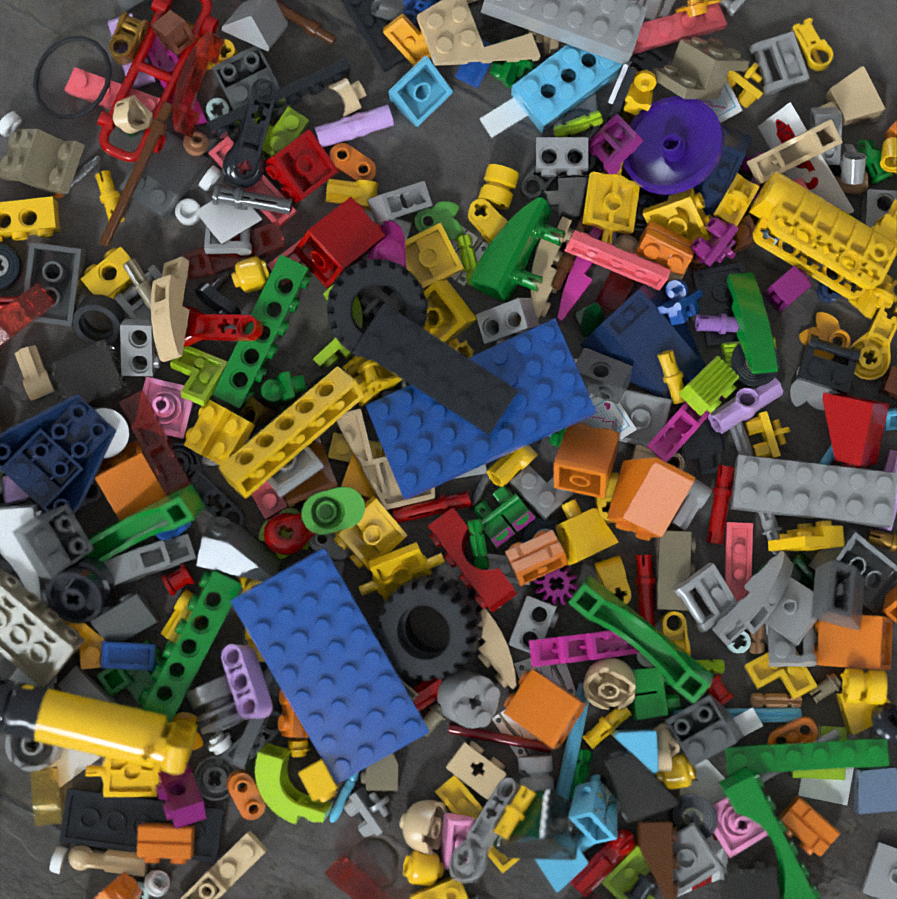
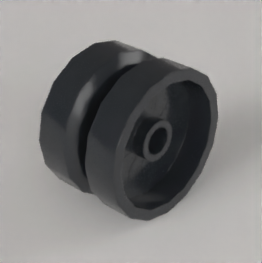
[46,555,114,624]

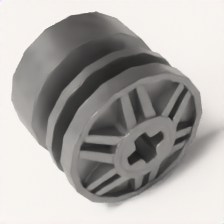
[186,675,246,734]

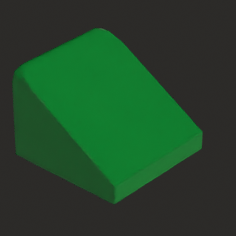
[97,668,133,697]

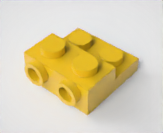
[643,188,712,242]
[405,223,464,291]
[184,400,255,466]
[333,497,408,571]
[768,521,844,551]

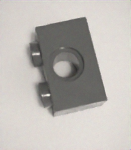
[576,348,633,404]

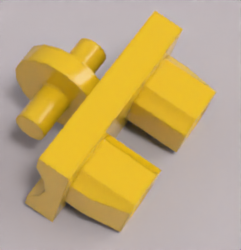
[726,62,764,108]
[624,70,657,116]
[713,173,760,227]
[848,274,895,319]
[744,411,791,459]

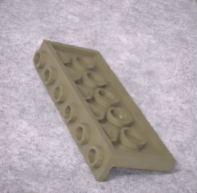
[0,567,85,688]

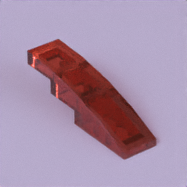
[119,390,190,496]

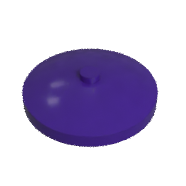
[623,96,724,195]

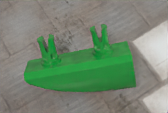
[468,197,565,303]

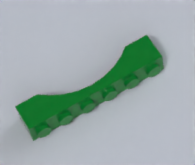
[86,484,205,563]
[569,575,713,704]
[725,737,889,775]
[718,767,821,899]

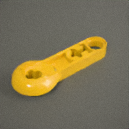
[849,280,897,380]

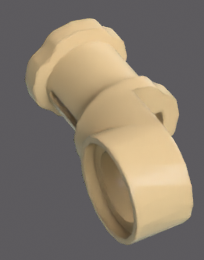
[653,723,680,772]

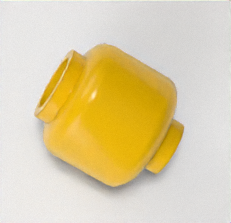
[231,256,270,293]
[656,753,697,790]
[403,850,444,886]

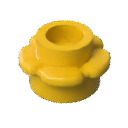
[286,738,311,757]

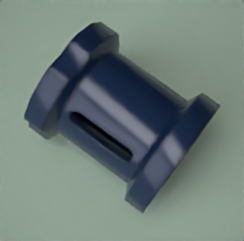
[817,276,844,303]

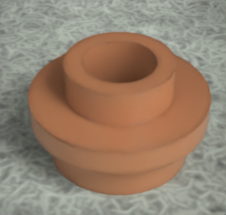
[183,131,209,156]

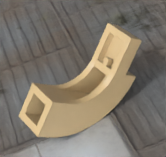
[747,119,843,185]

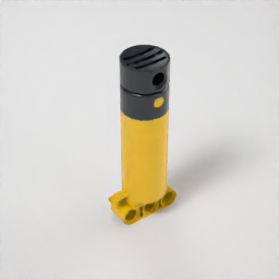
[0,677,198,774]

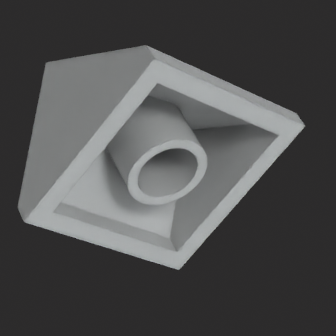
[221,0,288,51]

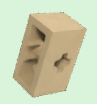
[446,741,507,800]

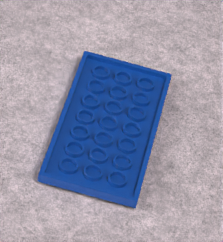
[366,319,597,500]
[231,547,430,784]

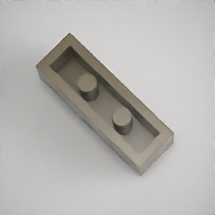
[654,531,696,611]

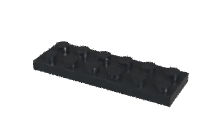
[355,304,518,436]
[59,788,225,863]

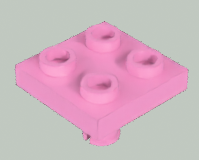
[133,377,194,439]
[712,797,768,858]

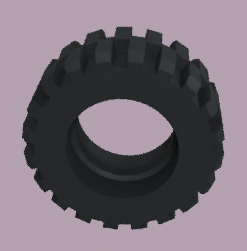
[327,259,428,360]
[377,574,483,681]

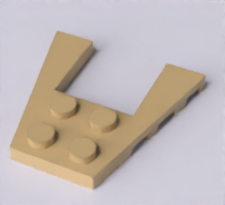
[417,0,541,66]
[336,409,435,510]

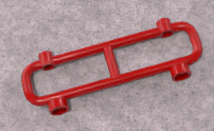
[97,0,219,162]

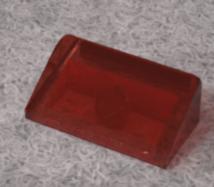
[595,271,635,312]

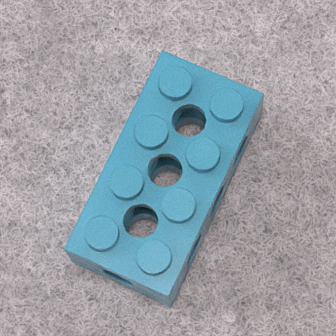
[511,44,624,133]

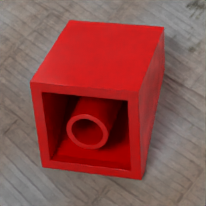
[293,197,385,289]
[822,393,889,469]

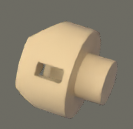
[328,77,367,117]
[113,95,153,134]

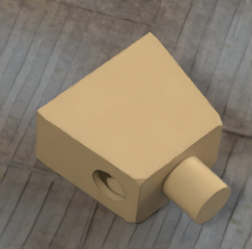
[820,66,885,126]

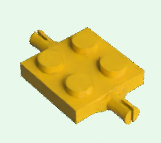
[582,161,640,244]
[358,542,445,601]
[86,757,164,797]

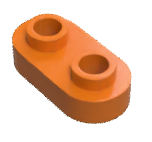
[330,143,376,182]
[768,716,818,744]
[226,770,265,820]

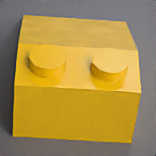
[400,279,477,344]

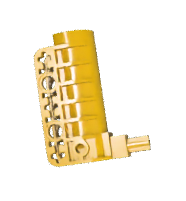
[749,171,897,300]

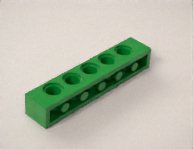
[212,254,312,409]
[138,569,242,723]

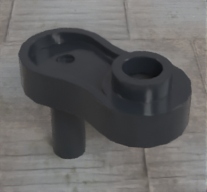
[195,270,242,315]

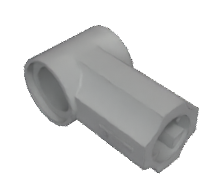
[839,144,866,185]
[670,479,713,531]

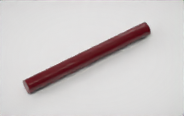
[448,723,552,753]

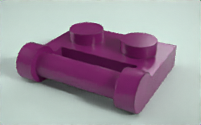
[588,113,643,174]

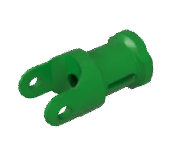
[857,139,893,186]

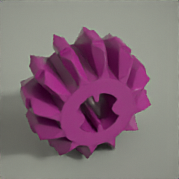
[534,566,578,606]

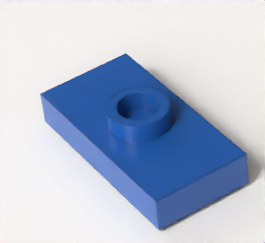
[100,641,156,671]

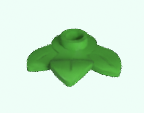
[414,201,464,241]

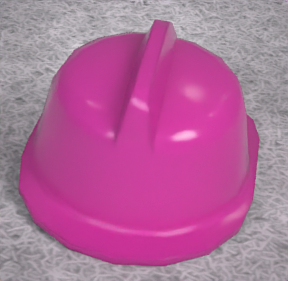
[368,220,407,269]

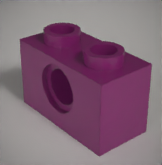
[762,266,812,313]
[155,764,206,829]

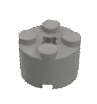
[437,670,500,728]
[5,735,64,771]

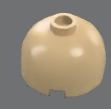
[583,658,636,710]
[400,800,447,855]

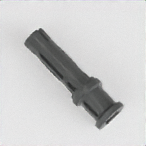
[212,182,293,215]

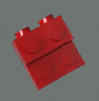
[265,129,339,203]

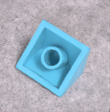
[389,55,453,127]
[612,728,658,773]

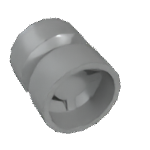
[518,755,554,795]

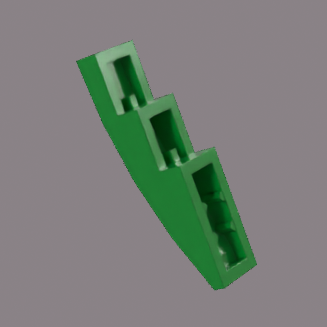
[726,272,778,374]

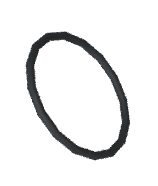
[33,36,112,119]

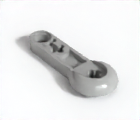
[449,778,521,883]

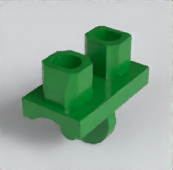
[490,36,535,89]
[261,371,306,406]

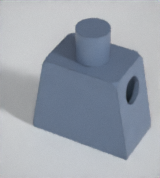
[853,766,897,814]

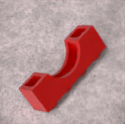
[428,508,517,613]

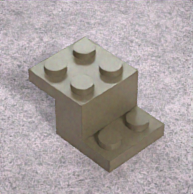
[651,37,749,100]
[0,129,85,194]

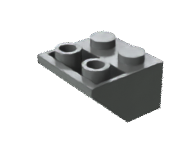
[212,46,280,110]
[12,505,94,579]
[811,560,865,630]
[91,593,161,642]
[665,694,744,767]

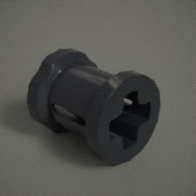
[624,872,658,899]

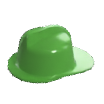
[302,487,365,535]

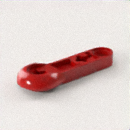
[183,305,263,347]
[263,495,368,555]

